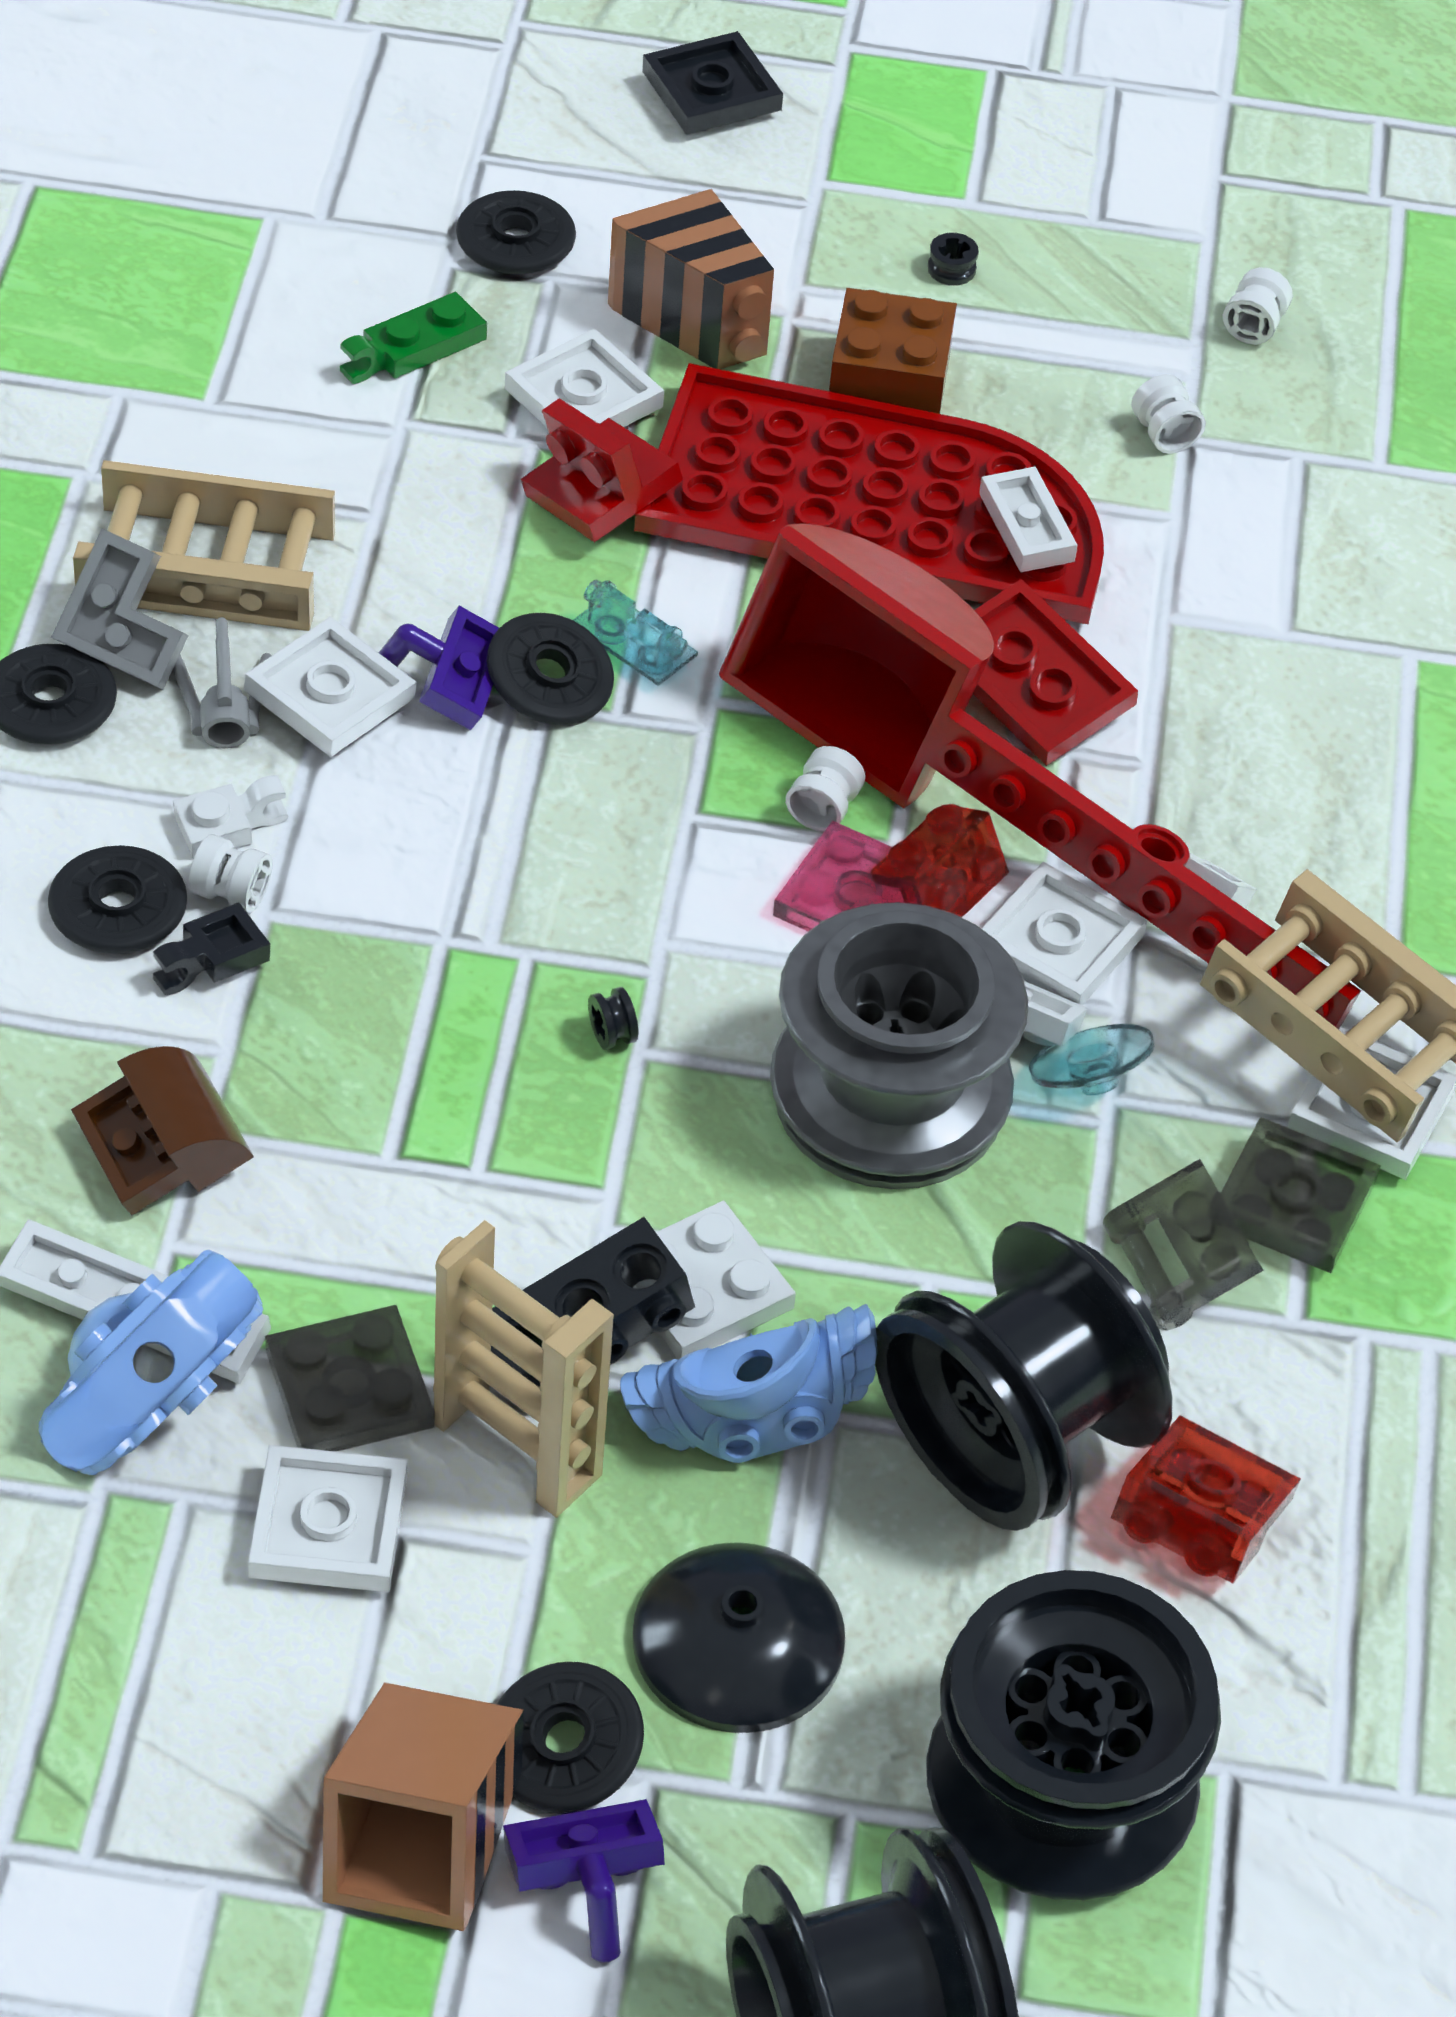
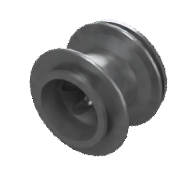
[770,902,1028,1189]

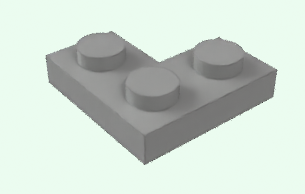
[51,528,189,690]

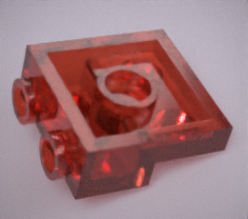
[1111,1415,1301,1584]

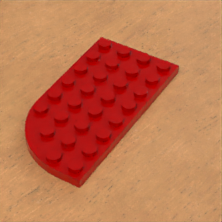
[634,363,1104,625]

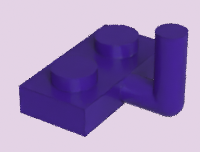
[378,605,499,730]
[503,1799,665,1962]

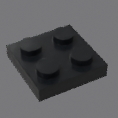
[642,31,783,135]

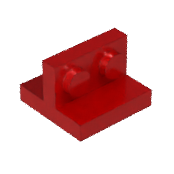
[520,398,683,543]

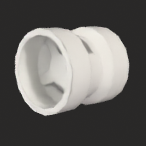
[1223,267,1293,345]
[1131,374,1206,454]
[785,746,866,832]
[188,834,273,913]

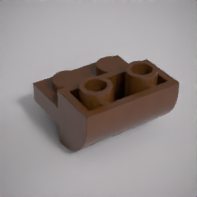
[71,1046,254,1216]

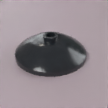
[633,1543,845,1733]

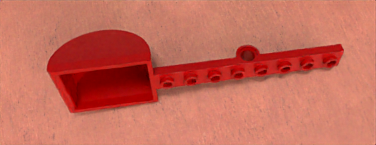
[719,524,1362,1030]

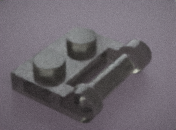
[1102,1159,1264,1330]

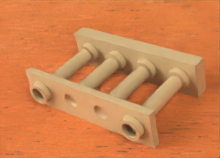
[73,460,335,631]
[1200,869,1456,1143]
[433,1220,614,1518]

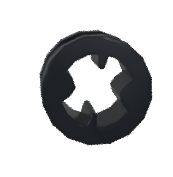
[928,233,979,285]
[588,987,639,1050]

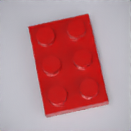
[973,579,1138,766]

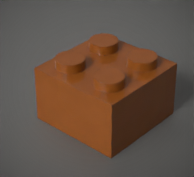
[829,287,957,414]

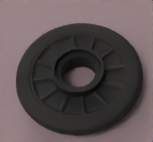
[456,190,576,274]
[487,613,614,725]
[0,644,117,744]
[48,845,187,954]
[497,1662,644,1813]

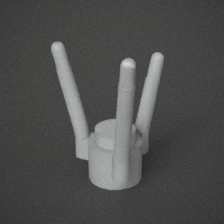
[173,617,272,748]

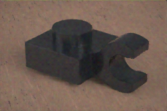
[153,902,271,995]

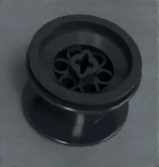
[875,1221,1173,1531]
[926,1570,1221,1901]
[726,1827,1019,2017]

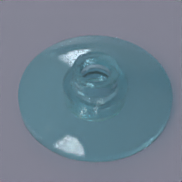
[1029,1024,1155,1095]

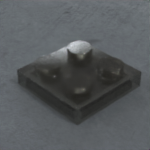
[1209,1117,1381,1273]
[265,1305,435,1452]

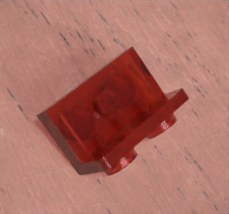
[870,804,1009,917]

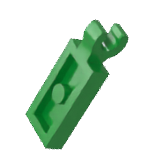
[340,291,488,384]

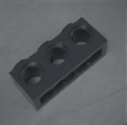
[491,1217,695,1412]

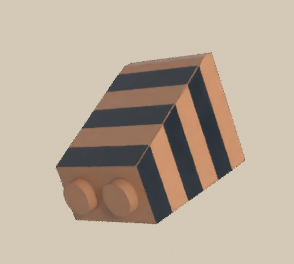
[608,189,774,369]
[322,1682,524,1931]

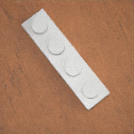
[0,1219,271,1384]

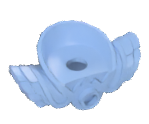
[39,1250,263,1475]
[620,1304,877,1463]

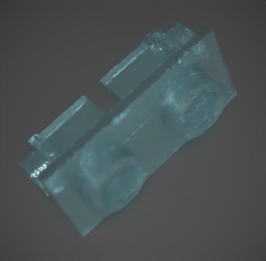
[573,579,698,686]

